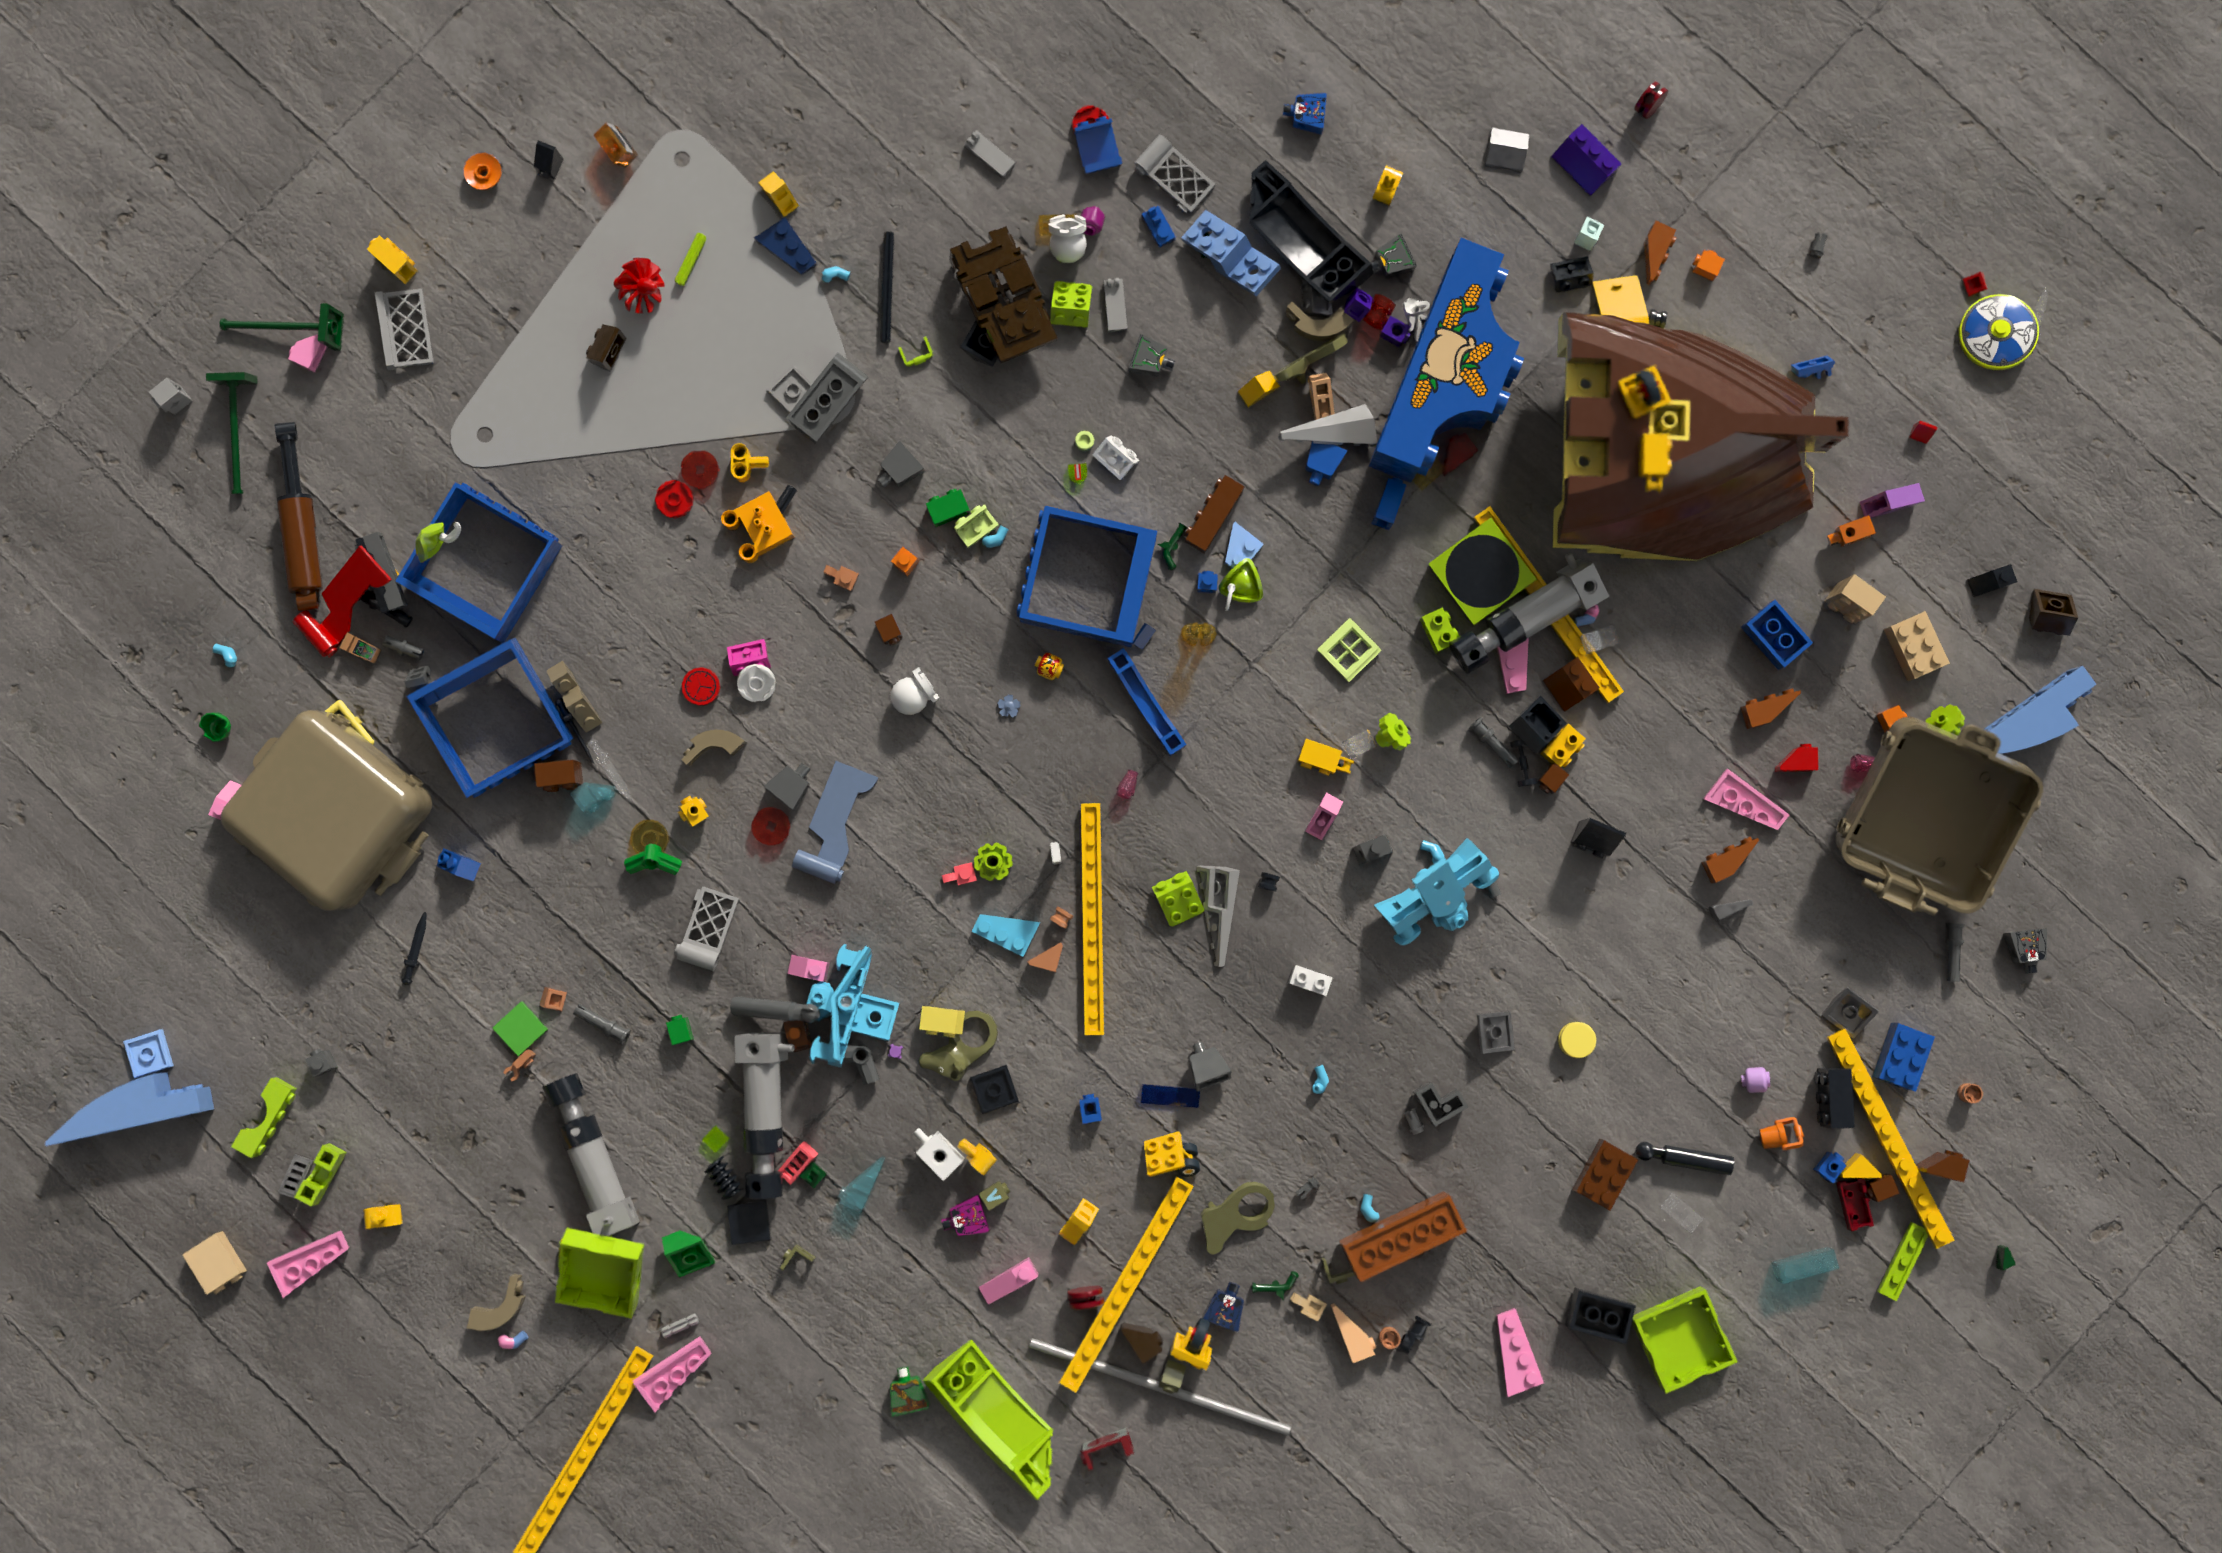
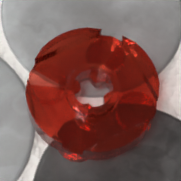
[681,451,720,490]
[751,807,791,846]

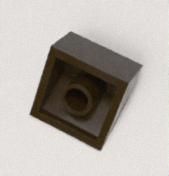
[586,324,627,372]
[2029,589,2078,636]
[1121,1323,1164,1364]

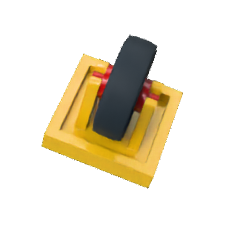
[1617,365,1671,419]
[1170,1318,1212,1370]

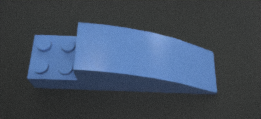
[1984,666,2097,754]
[45,1072,214,1146]

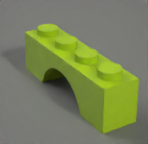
[231,1077,297,1158]

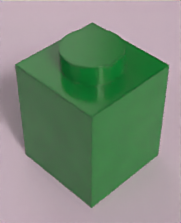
[666,1014,694,1045]

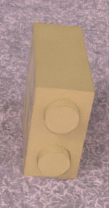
[183,1231,247,1295]

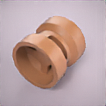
[1957,1083,1983,1103]
[1379,1327,1401,1349]

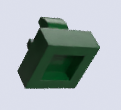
[800,1161,827,1188]

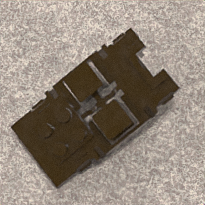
[949,226,1058,364]

